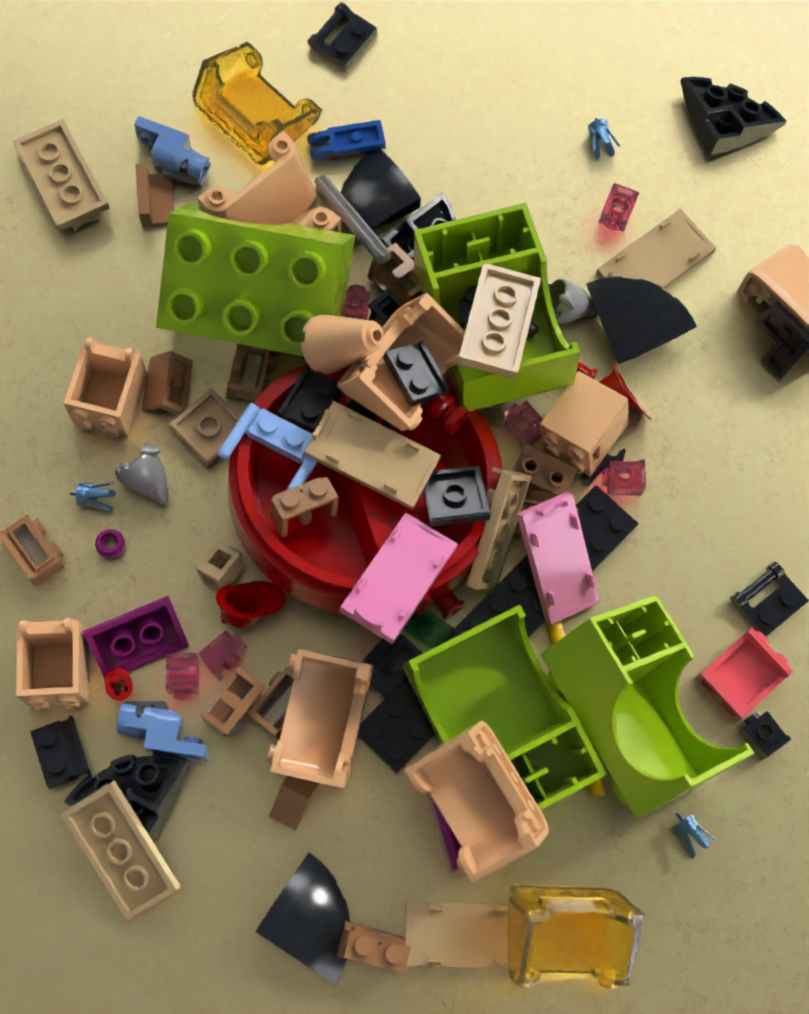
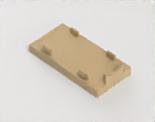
[13,119,110,233]
[596,208,716,290]
[457,263,541,379]
[305,401,441,510]
[466,467,532,590]
[60,780,181,920]
[405,902,532,969]

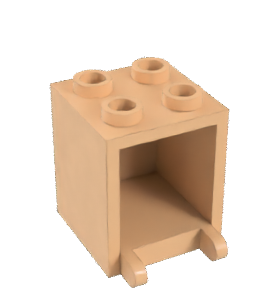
[63,337,147,437]
[540,371,628,477]
[16,618,89,711]

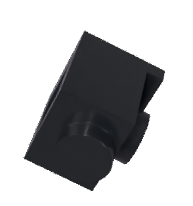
[368,288,404,328]
[739,711,791,761]

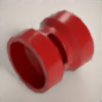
[428,393,470,434]

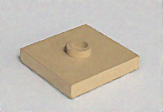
[168,388,240,467]

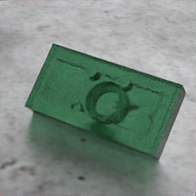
[403,608,456,650]

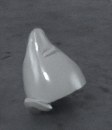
[548,279,598,324]
[115,443,168,505]

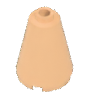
[301,314,384,374]

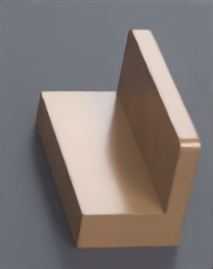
[136,164,174,227]
[142,351,193,415]

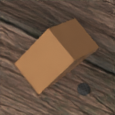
[269,776,320,830]

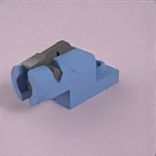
[134,116,211,185]
[117,701,209,761]

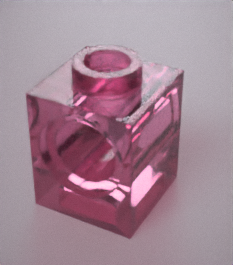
[599,183,640,232]
[166,653,200,699]

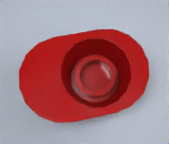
[599,362,651,420]
[215,581,286,628]

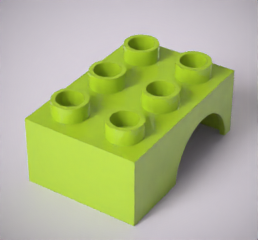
[414,203,580,411]
[156,204,355,357]
[540,595,754,820]
[401,605,607,810]

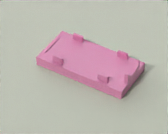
[517,492,600,625]
[339,513,458,644]

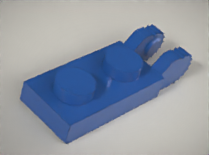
[307,120,386,160]

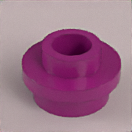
[95,529,125,559]

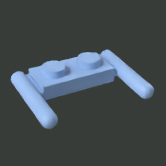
[218,403,317,490]

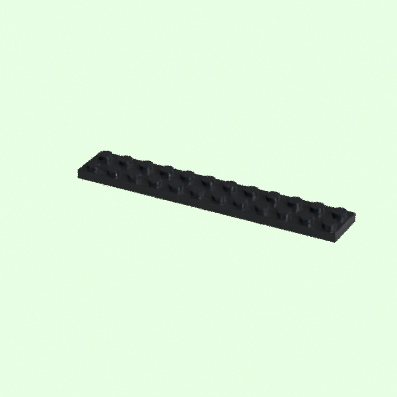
[358,485,639,775]

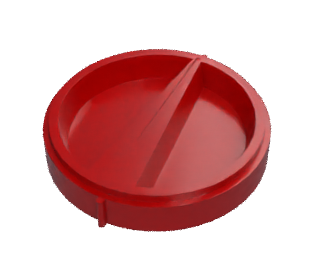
[228,363,503,615]

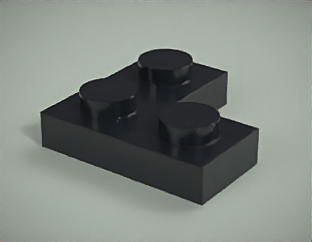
[756,301,809,380]

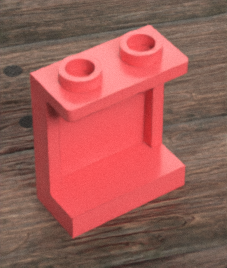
[695,628,793,723]

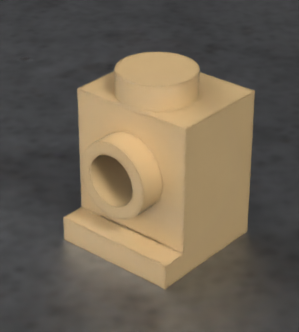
[196,542,246,591]

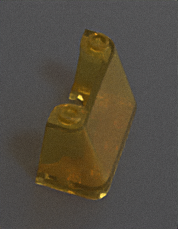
[192,41,322,165]
[508,885,645,989]

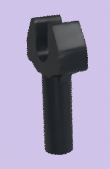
[580,448,626,486]

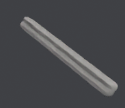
[314,175,391,265]

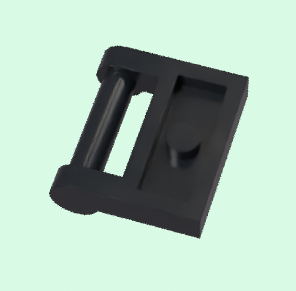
[307,2,377,70]
[730,561,809,636]

